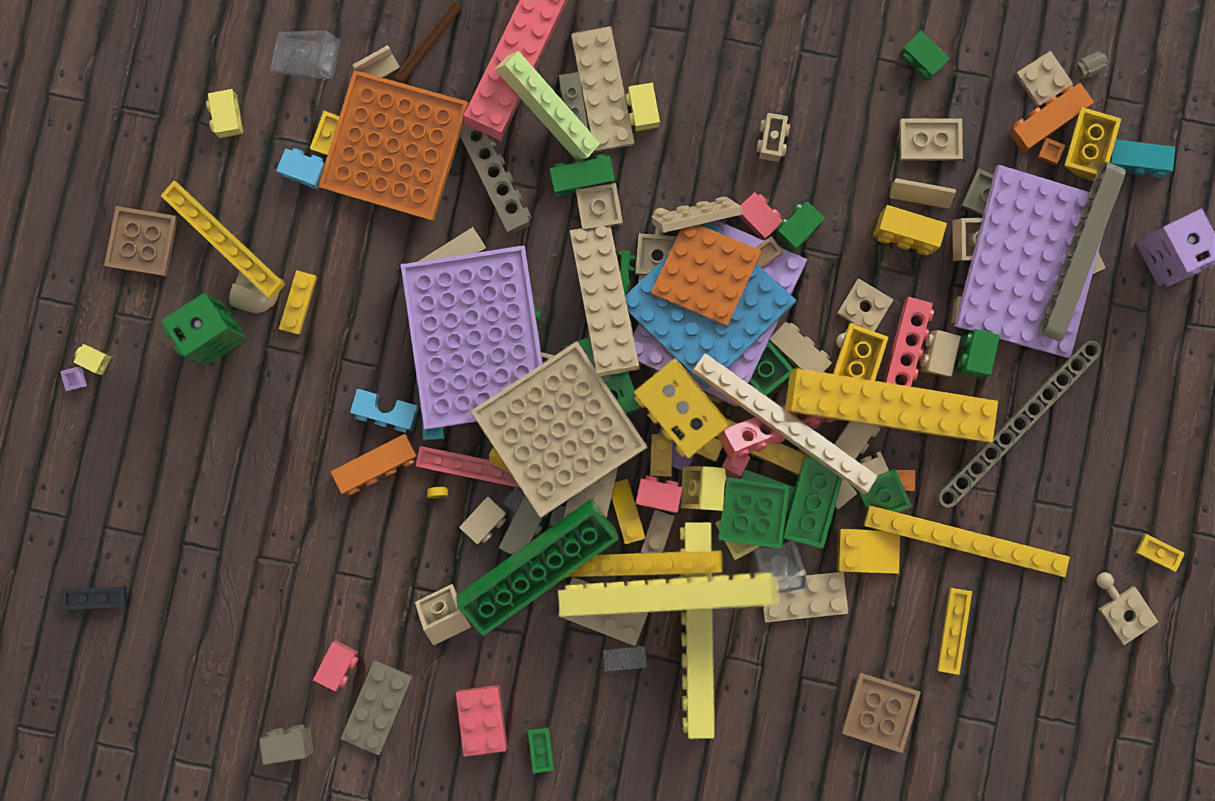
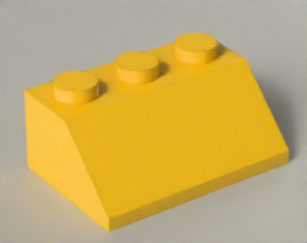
[1064,107,1121,181]
[833,323,889,381]

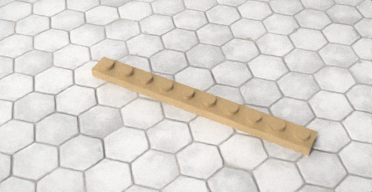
[692,353,877,494]

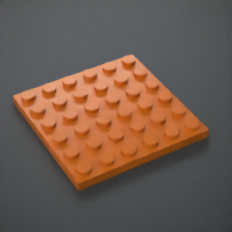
[318,70,469,221]

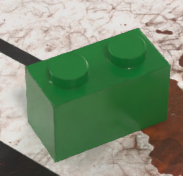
[900,31,950,81]

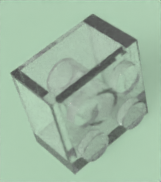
[754,541,806,594]

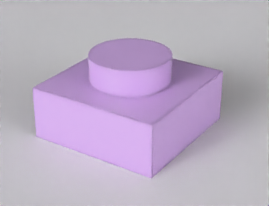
[60,366,87,391]

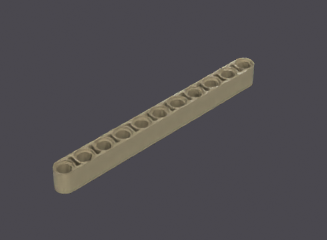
[935,341,1101,508]

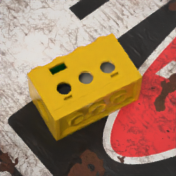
[634,358,730,458]

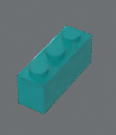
[1109,140,1175,178]

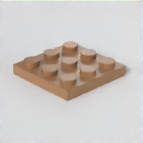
[104,206,178,277]
[841,672,921,753]

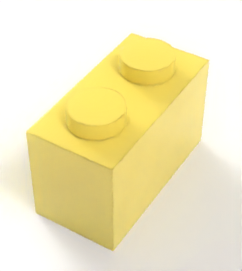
[625,83,660,131]
[206,89,243,138]

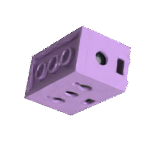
[1136,209,1215,287]

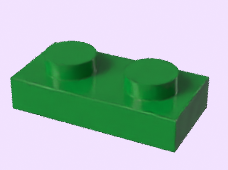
[528,727,554,773]

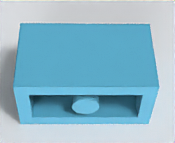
[276,148,325,189]

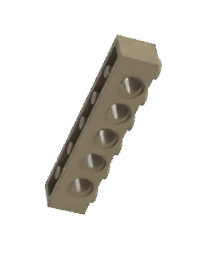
[460,124,532,236]

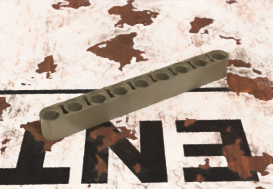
[1039,161,1125,342]

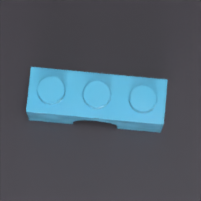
[350,389,419,433]

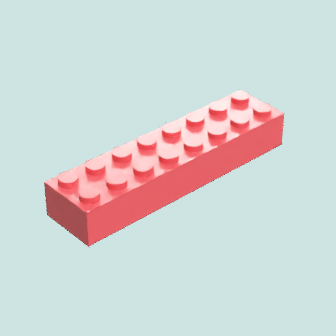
[464,0,568,141]

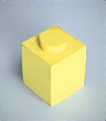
[74,344,111,375]

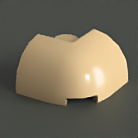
[229,271,284,314]

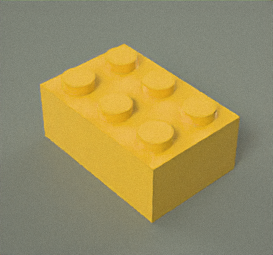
[873,205,947,256]

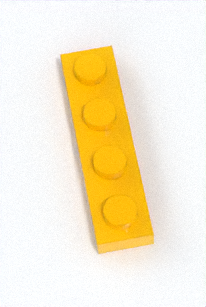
[937,588,972,675]

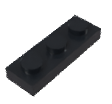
[61,586,127,610]

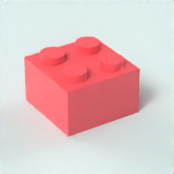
[636,476,683,513]

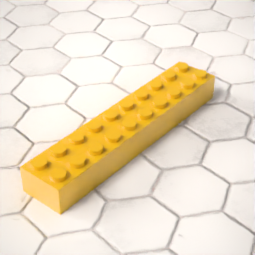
[785,368,998,443]

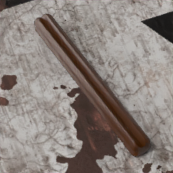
[394,0,461,84]

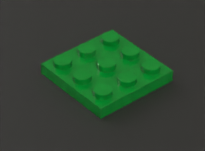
[718,477,790,549]

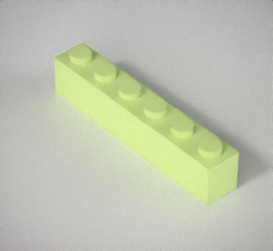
[495,51,600,160]

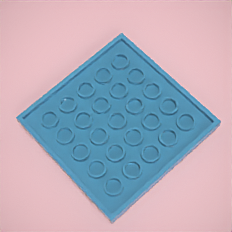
[625,222,796,389]

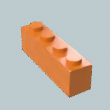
[1009,83,1094,153]
[330,434,418,496]

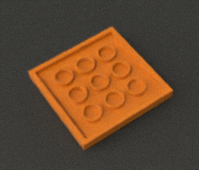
[651,225,762,327]

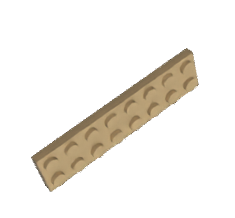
[570,226,639,377]

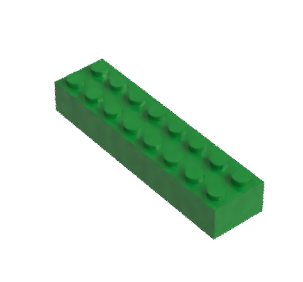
[456,499,619,636]

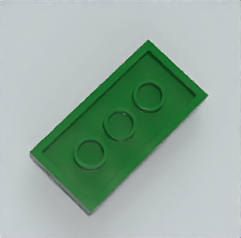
[783,456,843,548]

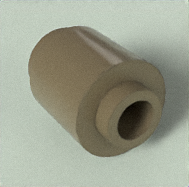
[1075,51,1108,78]

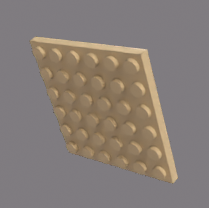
[471,342,647,518]

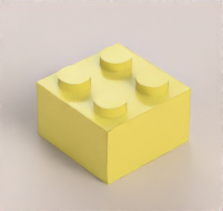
[680,466,726,511]

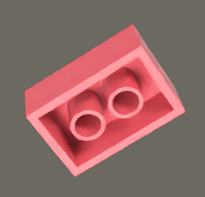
[456,685,508,757]

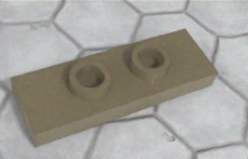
[559,72,588,129]

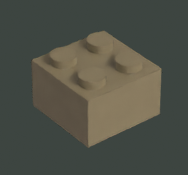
[260,724,314,765]

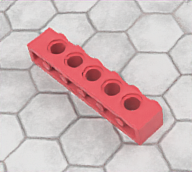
[883,297,934,387]
[719,406,836,460]

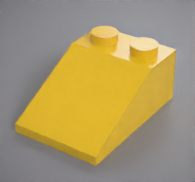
[836,529,900,573]

